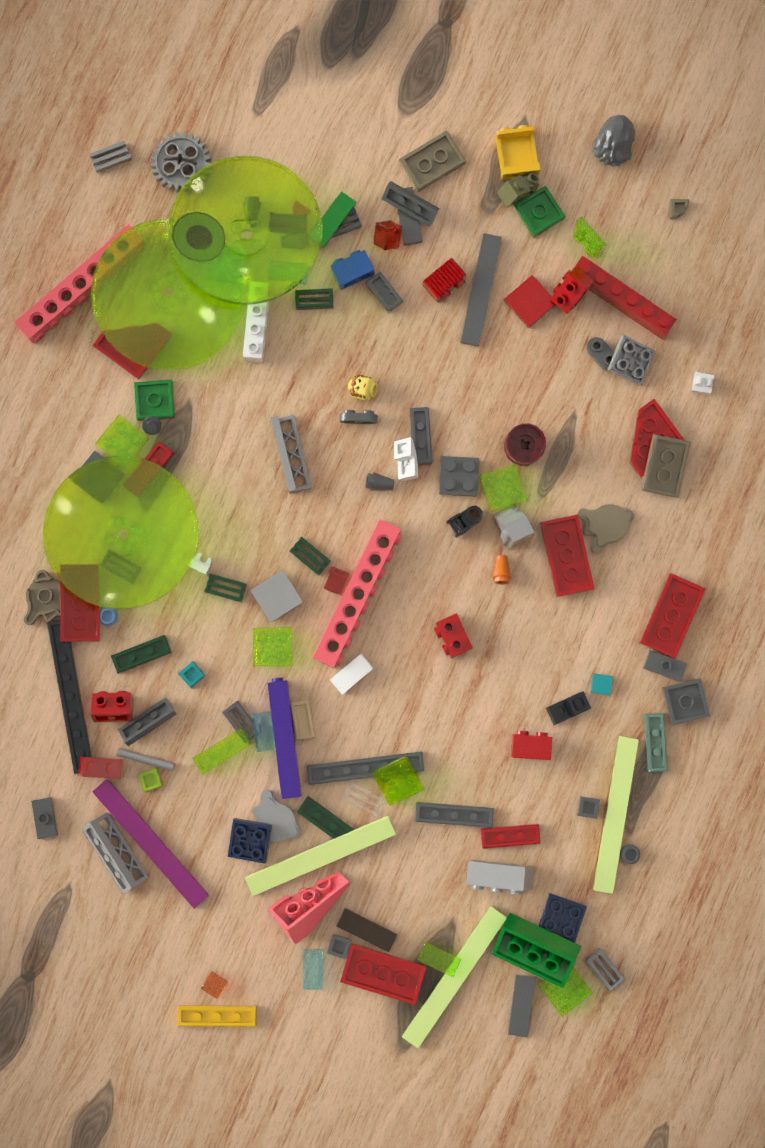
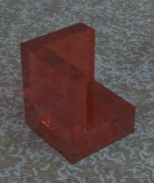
[373,220,402,251]
[324,566,350,596]

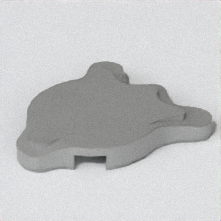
[252,790,301,842]

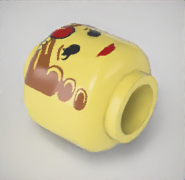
[348,374,378,401]

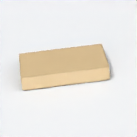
[290,699,316,741]

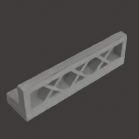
[271,415,312,494]
[82,812,149,894]

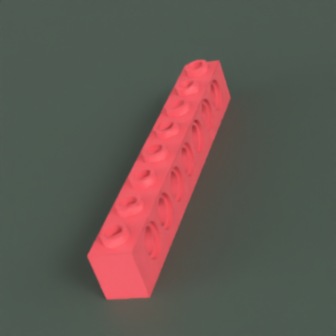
[14,224,146,343]
[313,519,402,668]

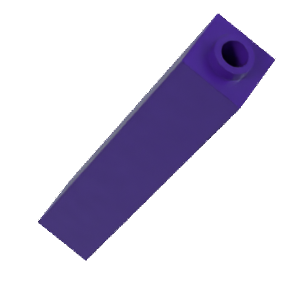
[267,677,302,799]

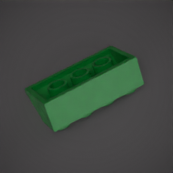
[492,913,582,988]

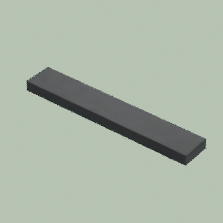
[461,233,502,347]
[307,751,424,785]

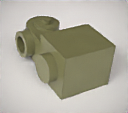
[497,173,540,208]

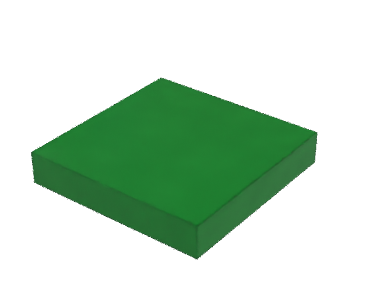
[514,186,566,238]
[134,379,175,421]

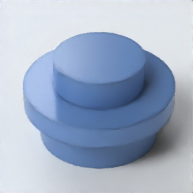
[100,607,118,626]

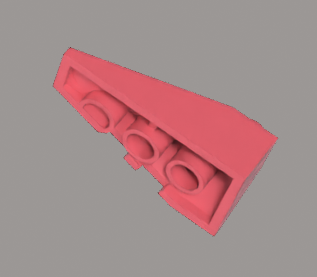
[267,872,350,945]

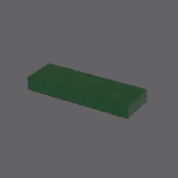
[111,635,172,674]
[297,796,355,839]

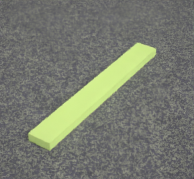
[593,736,639,894]
[245,816,396,896]
[402,906,507,1048]

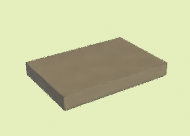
[399,131,466,192]
[641,434,691,498]

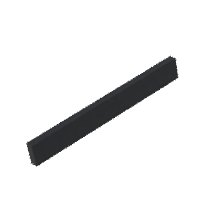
[47,620,92,774]

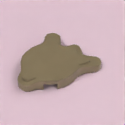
[578,504,634,554]
[24,570,60,625]

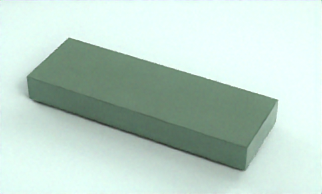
[643,713,668,772]

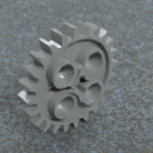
[150,132,211,193]

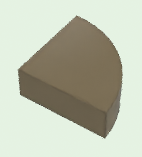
[670,199,689,219]

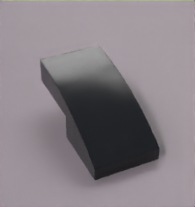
[546,691,591,725]

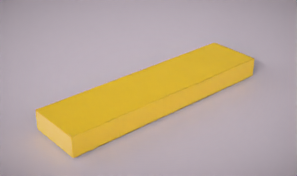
[177,1005,257,1027]

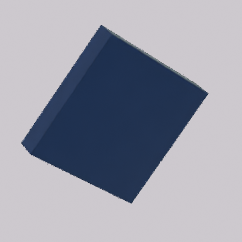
[228,818,272,864]
[538,893,587,943]

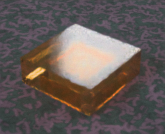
[201,971,228,999]

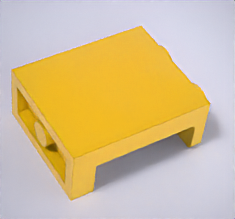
[496,125,540,181]

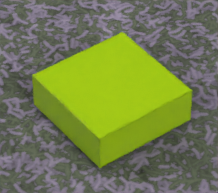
[138,768,163,792]

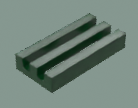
[295,288,334,310]
[289,536,331,576]
[204,574,247,603]

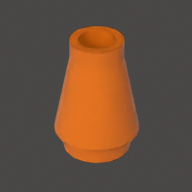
[493,555,512,585]

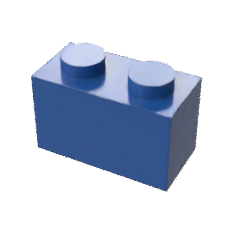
[331,250,375,290]

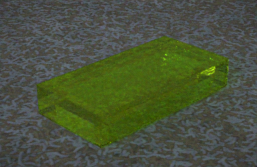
[417,942,461,977]

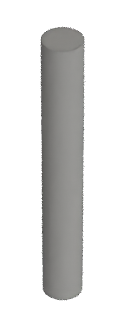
[117,748,175,771]

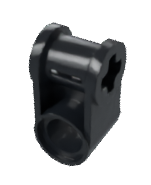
[446,506,483,538]

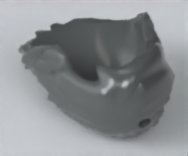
[593,115,635,167]

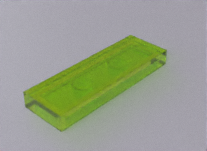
[192,728,252,775]

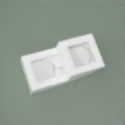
[394,437,418,482]
[330,654,374,695]

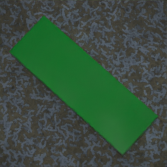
[308,191,357,248]

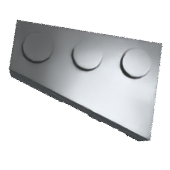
[493,505,534,549]
[466,860,535,895]

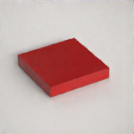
[504,275,556,328]

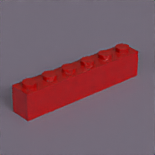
[572,255,677,340]

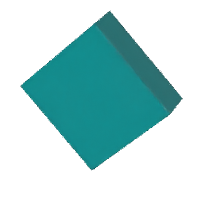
[178,661,206,688]
[590,673,613,695]

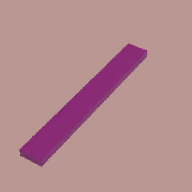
[92,779,209,909]

